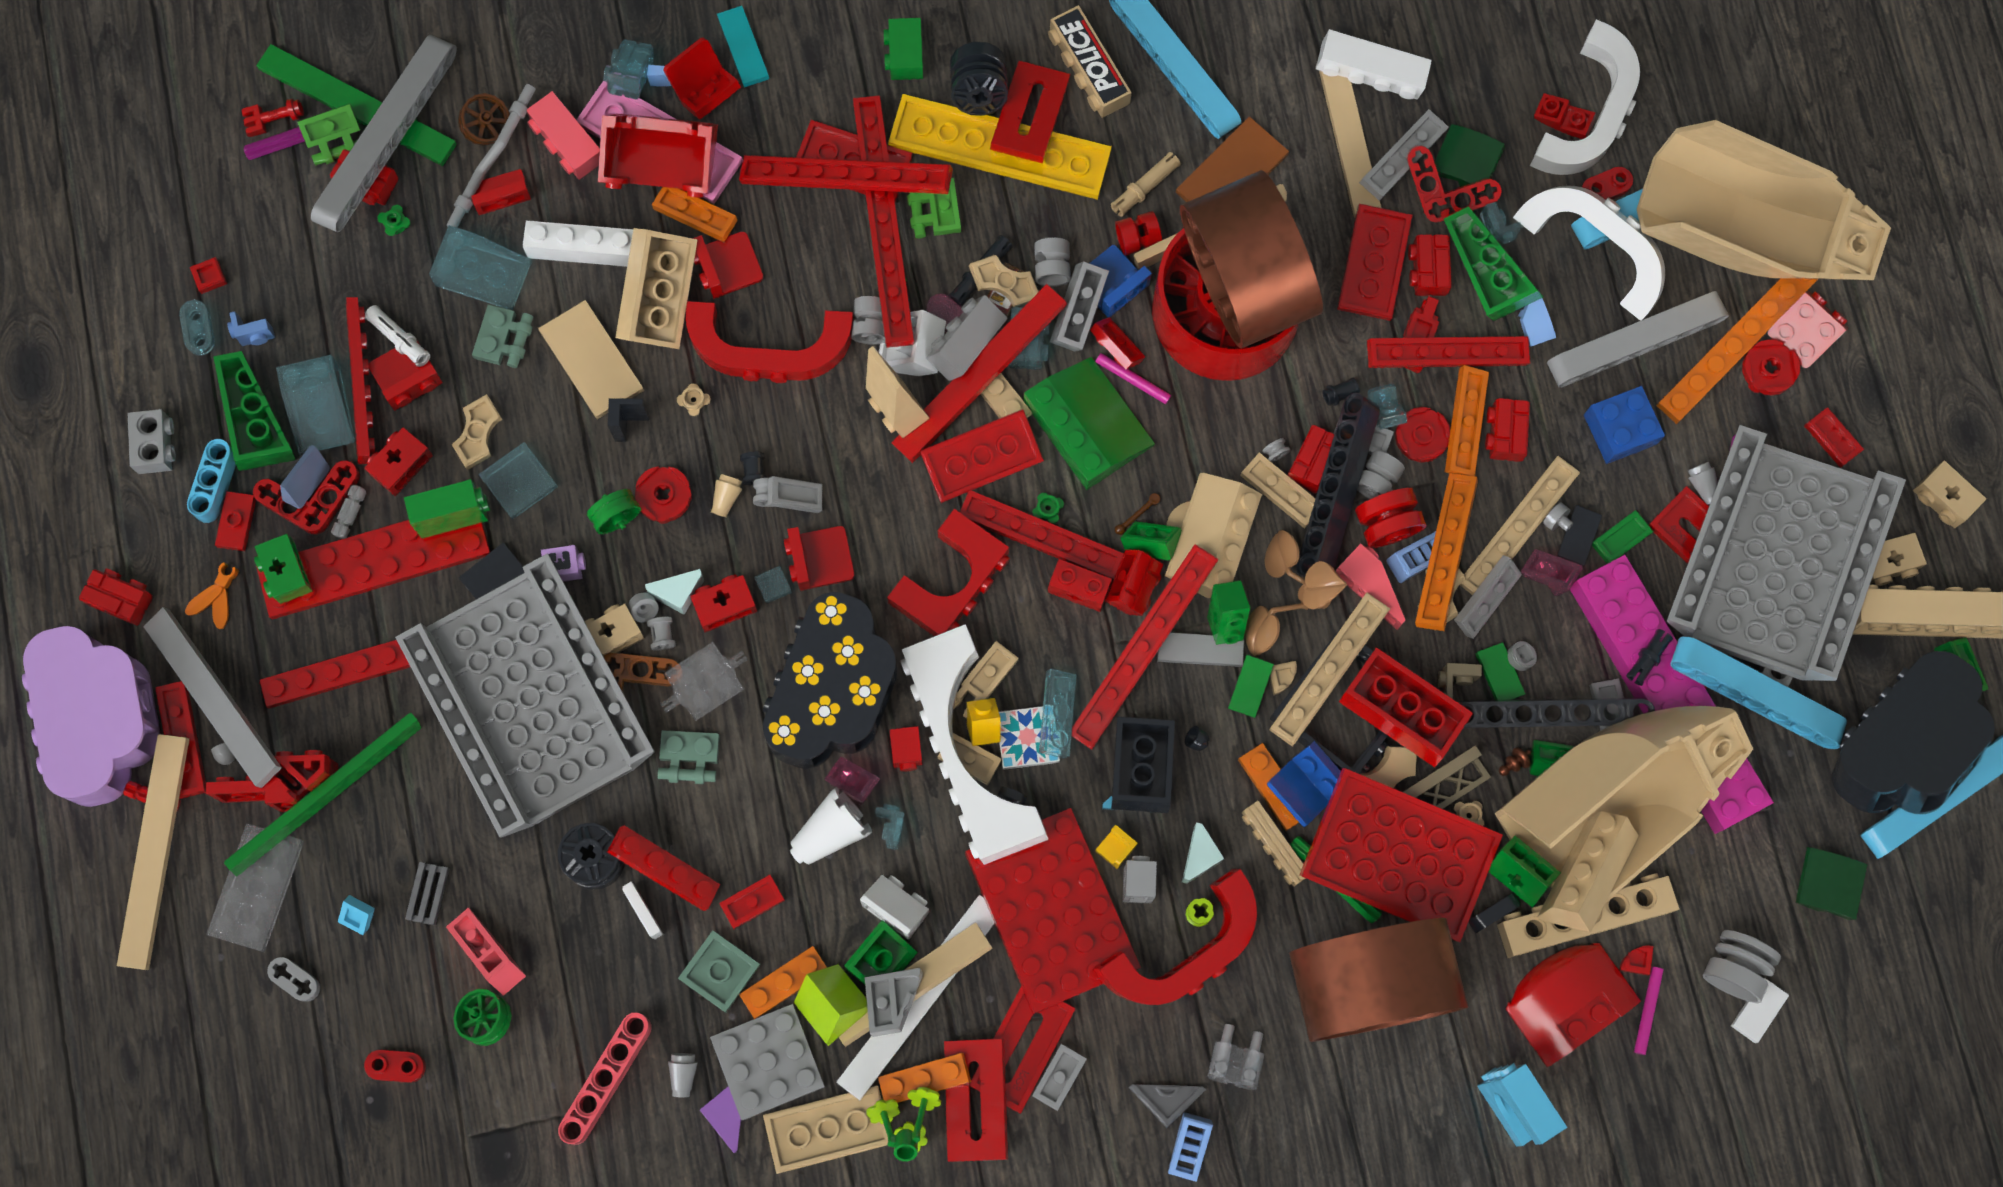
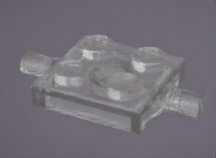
[660,642,748,721]

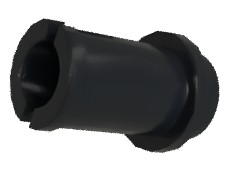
[1322,378,1360,406]

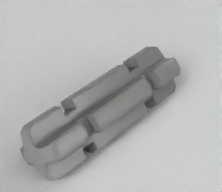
[331,485,366,539]

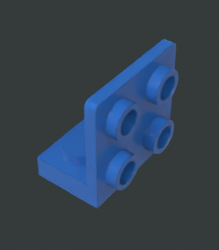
[1089,245,1152,318]
[1267,741,1341,827]

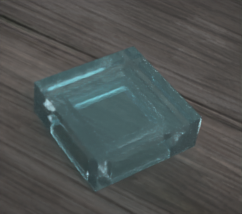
[754,566,792,604]

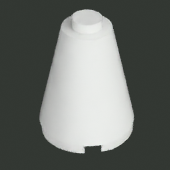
[790,787,872,865]

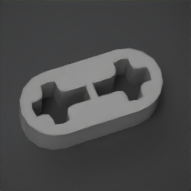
[267,957,320,1002]

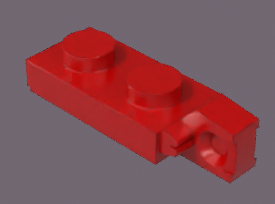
[1402,296,1439,373]

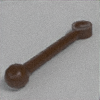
[1114,493,1160,535]

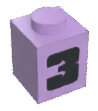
[541,545,586,581]

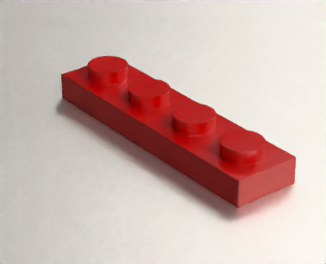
[155,681,206,799]
[607,825,720,911]

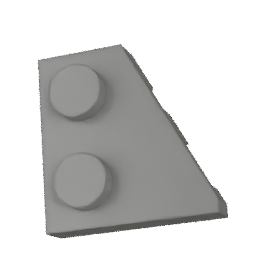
[865,968,923,1037]

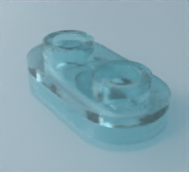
[179,300,215,355]

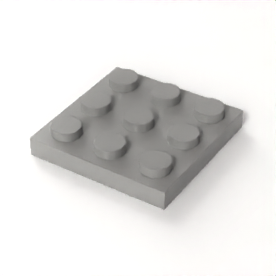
[710,1004,825,1121]

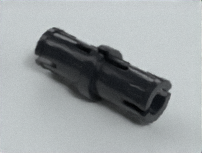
[1626,629,1673,686]

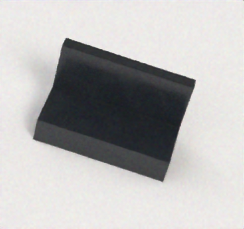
[608,398,649,442]

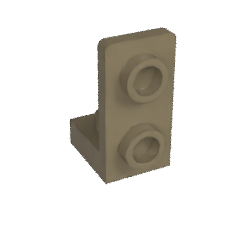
[1437,663,1482,699]

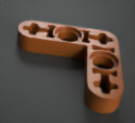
[603,653,683,692]

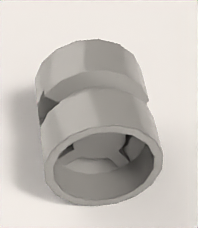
[1034,238,1071,286]
[851,296,885,345]
[1357,451,1405,499]

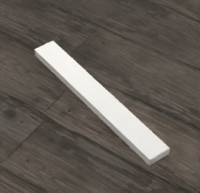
[836,895,995,1101]

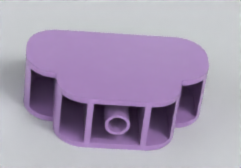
[22,626,160,807]

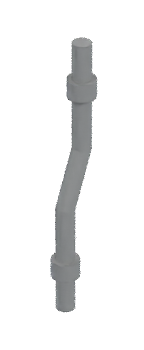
[446,84,536,231]

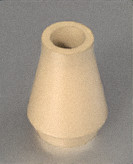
[711,474,742,518]

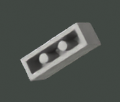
[1050,261,1109,352]
[926,295,1008,381]

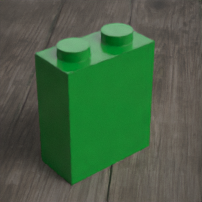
[404,479,490,539]

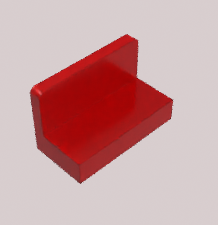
[471,169,531,215]

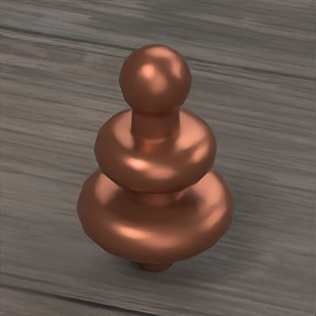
[1499,747,1531,776]

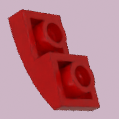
[1534,93,1596,139]

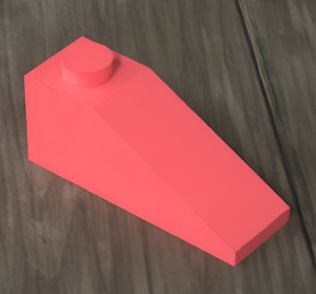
[1336,544,1405,630]
[446,908,526,996]

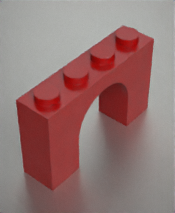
[887,509,1010,637]

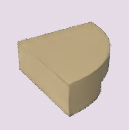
[1269,661,1297,695]

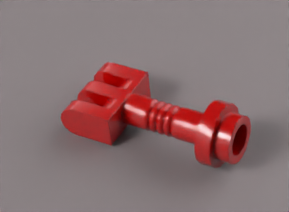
[241,98,304,137]

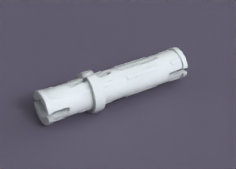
[365,305,430,367]

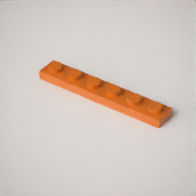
[1415,473,1478,631]

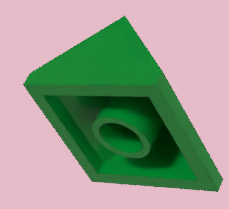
[844,920,918,985]

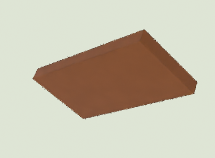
[1175,116,1289,202]

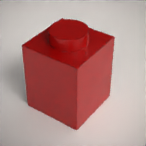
[890,726,922,772]

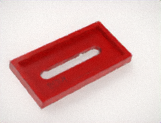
[990,61,1070,164]
[1649,486,1709,564]
[970,986,1076,1114]
[944,1039,1008,1162]

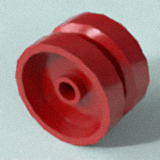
[1355,488,1427,548]

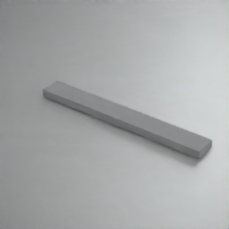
[143,607,282,788]

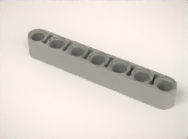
[1547,291,1729,388]

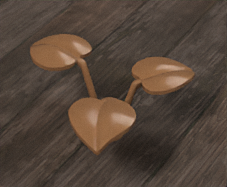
[1245,530,1347,658]

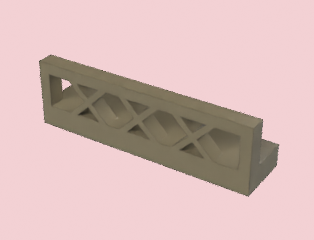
[1403,745,1491,809]

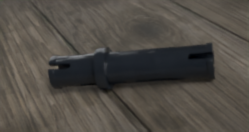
[948,235,1013,307]

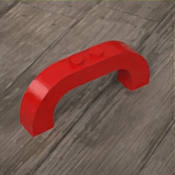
[686,301,854,383]
[1093,869,1257,1005]

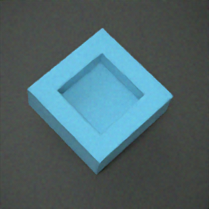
[338,895,375,935]

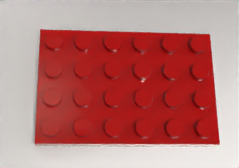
[1299,768,1503,942]
[965,808,1141,1014]

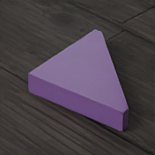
[700,1086,741,1153]

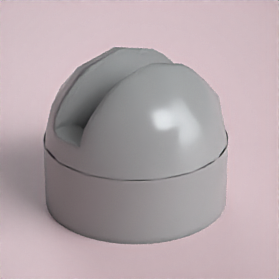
[211,743,235,765]

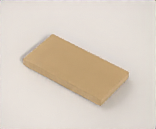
[538,300,644,419]
[763,1086,888,1174]

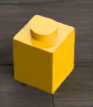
[967,698,1001,746]

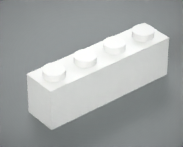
[1316,29,1432,99]
[523,221,633,266]

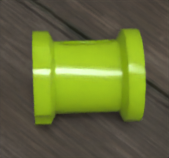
[1186,898,1214,927]

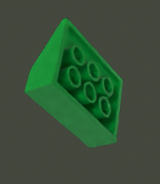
[1024,357,1155,490]

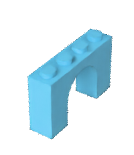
[1477,1063,1567,1147]

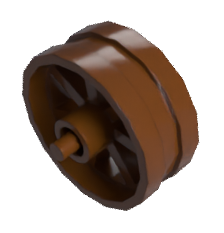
[458,93,509,146]

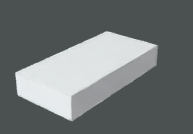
[622,882,663,939]
[1731,978,1789,1043]

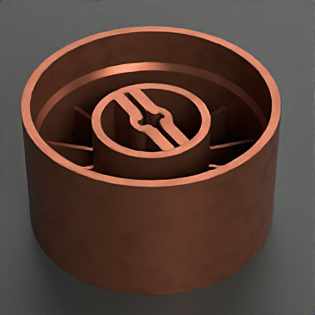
[1180,170,1323,349]
[1289,918,1468,1042]

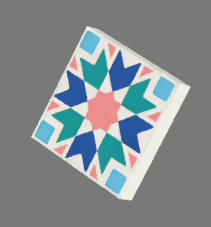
[999,705,1060,770]

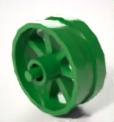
[586,489,641,534]
[453,989,512,1046]

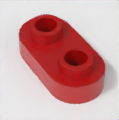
[1582,167,1633,200]
[364,1050,426,1083]

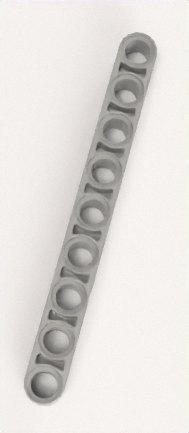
[311,35,457,232]

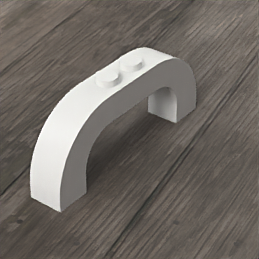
[1530,19,1640,175]
[1513,186,1665,321]

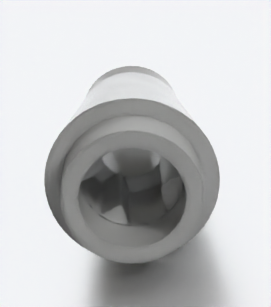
[1688,462,1718,505]
[668,1053,698,1097]

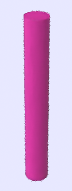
[1096,353,1172,404]
[1634,967,1664,1055]

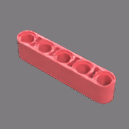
[558,1013,652,1145]

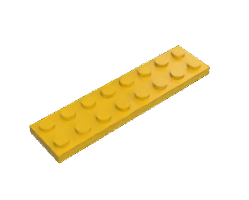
[888,94,1112,200]

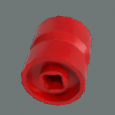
[1115,211,1162,255]

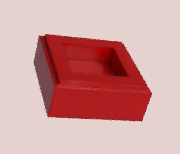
[190,257,227,294]

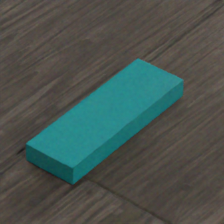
[717,6,769,88]

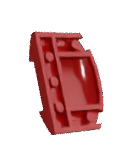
[1505,943,1641,1067]

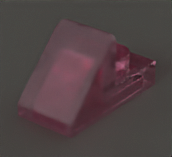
[1521,549,1583,596]
[824,756,880,805]

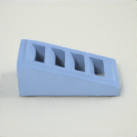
[1386,531,1436,583]
[1168,1112,1213,1182]

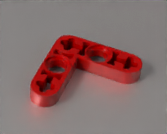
[1407,145,1502,222]
[253,461,360,535]

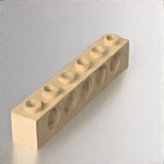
[1497,873,1679,958]

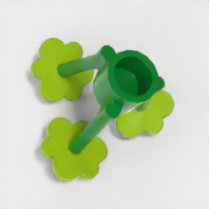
[866,1087,941,1162]

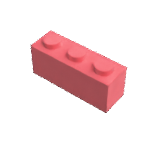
[526,91,600,180]

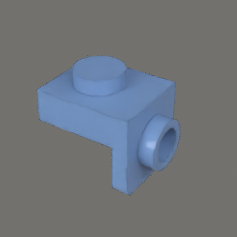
[228,311,275,346]

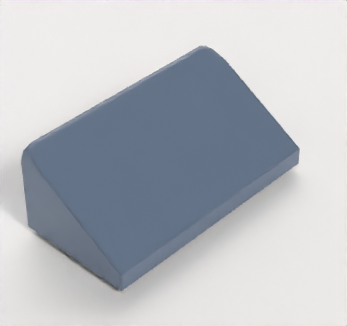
[280,445,330,509]

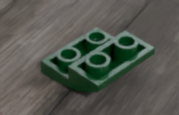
[1431,124,1505,192]
[1795,847,1867,920]

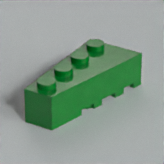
[1444,206,1544,321]
[213,351,296,471]

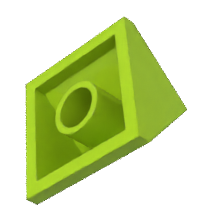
[794,964,868,1046]

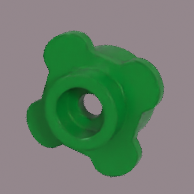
[378,205,410,236]
[1032,493,1064,524]

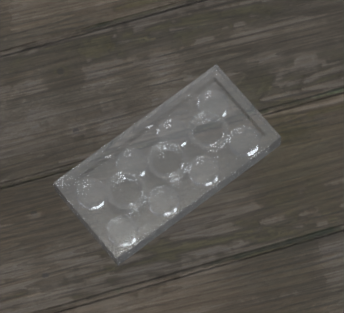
[206,823,304,952]

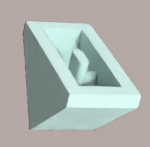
[645,569,704,614]
[1182,823,1224,883]

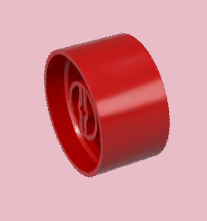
[1152,228,1299,381]

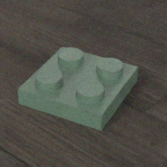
[678,931,760,1013]

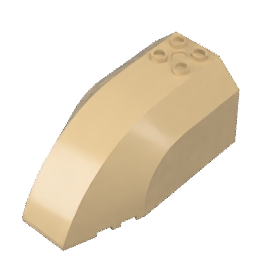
[1637,120,1891,280]
[1495,706,1753,902]

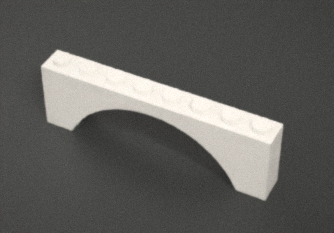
[900,624,1049,865]

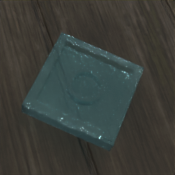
[478,442,558,520]

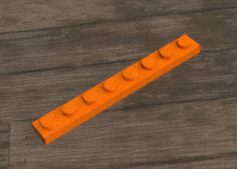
[1656,278,1818,424]

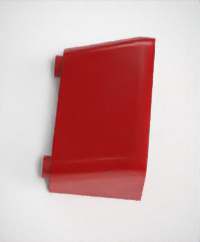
[598,113,718,198]

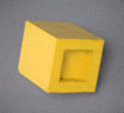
[1095,825,1138,869]

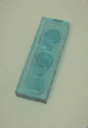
[1039,668,1076,759]

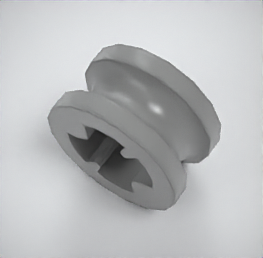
[1262,438,1291,463]

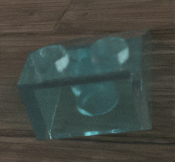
[429,225,532,310]
[276,355,355,455]

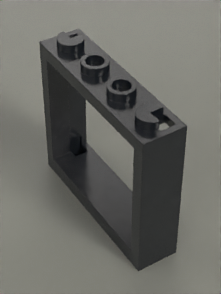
[1270,627,1388,774]

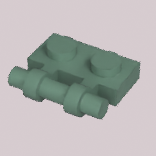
[472,305,533,368]
[658,730,720,784]

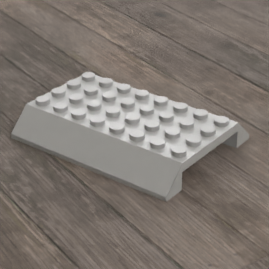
[1667,425,1906,681]
[395,553,655,838]

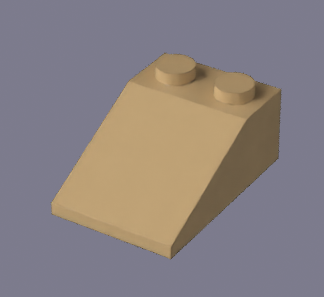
[866,346,929,438]

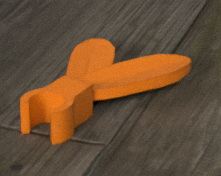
[185,562,239,629]

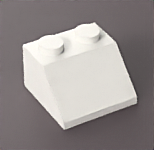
[879,310,946,376]
[860,875,929,940]

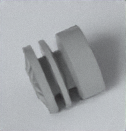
[1703,930,1781,1003]

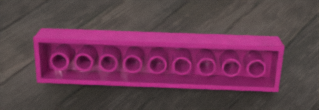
[1569,555,1774,834]

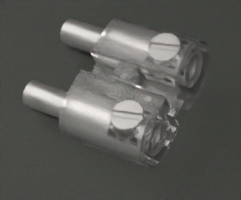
[1207,1024,1265,1090]

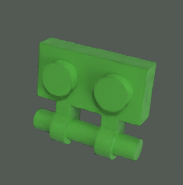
[297,104,361,166]
[907,178,961,238]

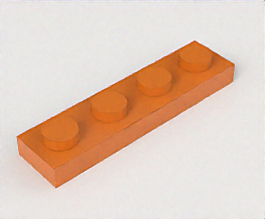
[1445,365,1489,476]

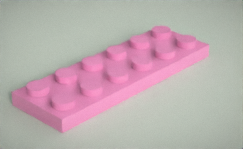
[577,78,743,204]

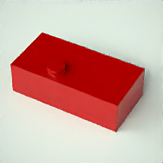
[1339,647,1473,767]

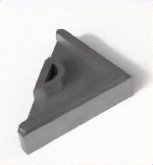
[1129,1084,1206,1128]

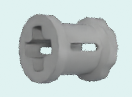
[647,617,676,651]

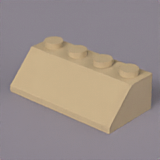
[615,228,697,349]
[1165,473,1262,598]
[1538,811,1638,932]

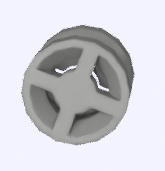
[753,478,774,507]

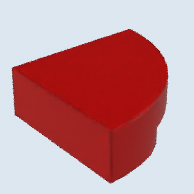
[1619,946,1653,976]

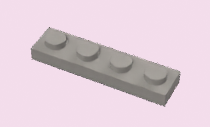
[1359,109,1449,201]

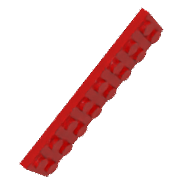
[256,520,491,620]

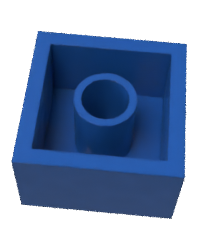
[1584,386,1665,464]

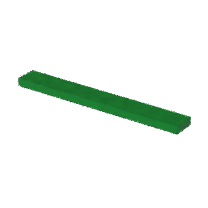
[256,44,457,167]
[224,713,422,877]

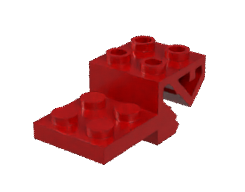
[206,750,338,812]

